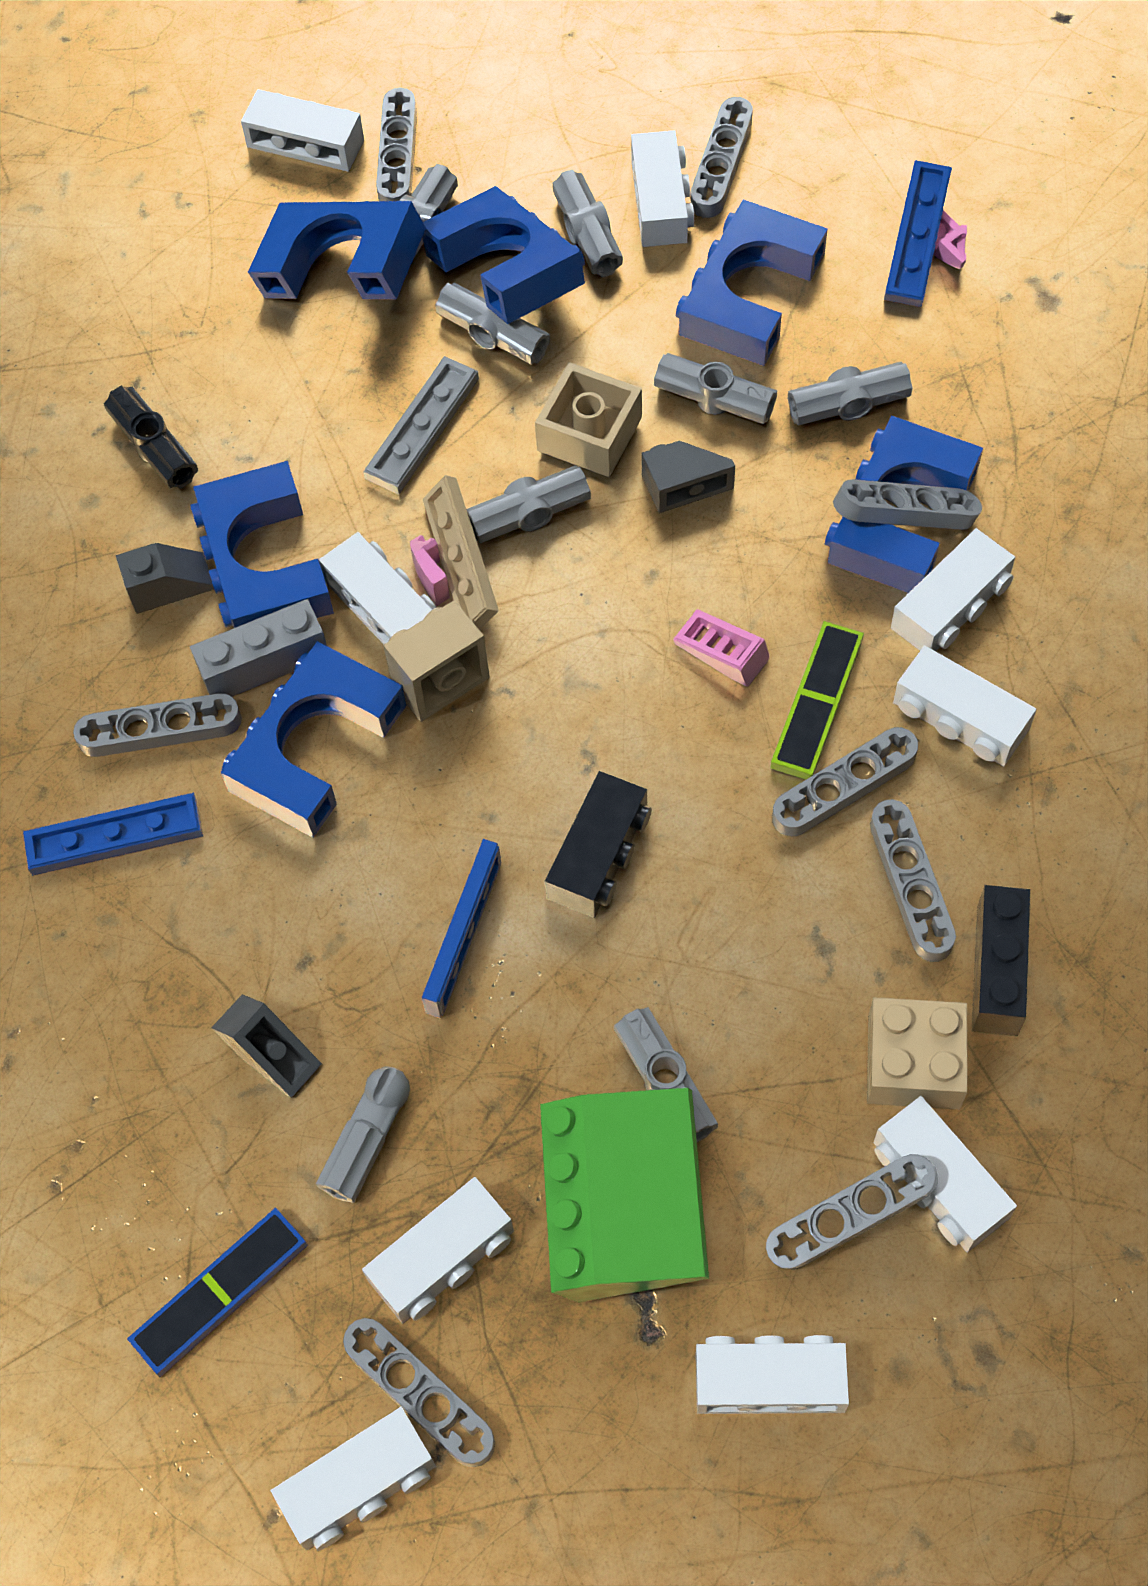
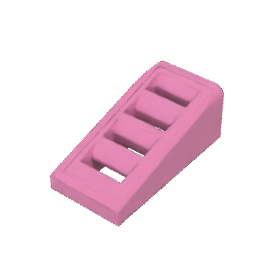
[673,609,769,687]

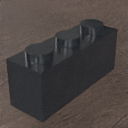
[544,771,652,918]
[972,885,1030,1036]

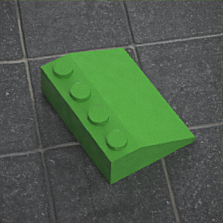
[540,1088,709,1303]

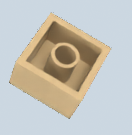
[535,362,642,477]
[383,600,490,722]
[867,997,967,1110]

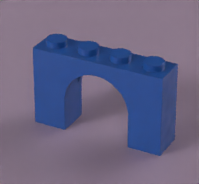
[422,186,585,324]
[675,199,828,366]
[248,201,426,299]
[825,415,983,593]
[190,460,334,628]
[221,641,407,838]

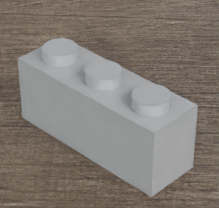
[189,599,327,697]

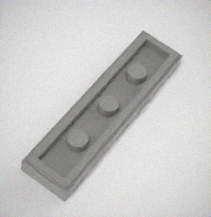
[363,356,479,495]

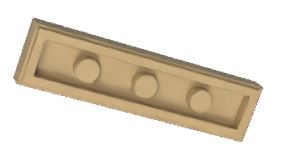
[423,475,499,630]

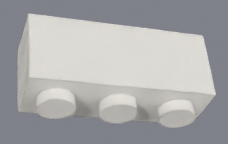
[241,89,364,172]
[631,130,694,247]
[891,528,1015,651]
[319,532,436,645]
[893,645,1037,767]
[873,1096,1017,1253]
[362,1177,514,1324]
[695,1335,849,1414]
[270,1406,436,1551]

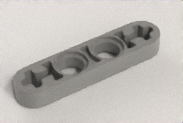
[376,87,417,201]
[690,96,753,218]
[833,479,982,530]
[73,694,242,757]
[772,727,918,836]
[870,799,956,962]
[766,1154,938,1270]
[343,1318,495,1468]

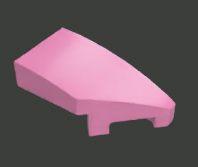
[933,210,967,269]
[410,535,450,606]

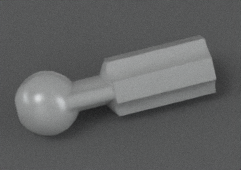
[316,1066,410,1203]

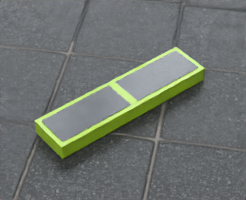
[770,621,864,780]

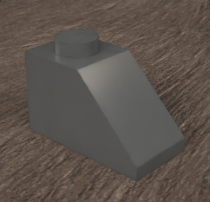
[642,440,735,513]
[116,543,214,614]
[211,994,322,1098]

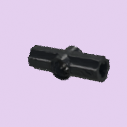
[104,385,198,489]

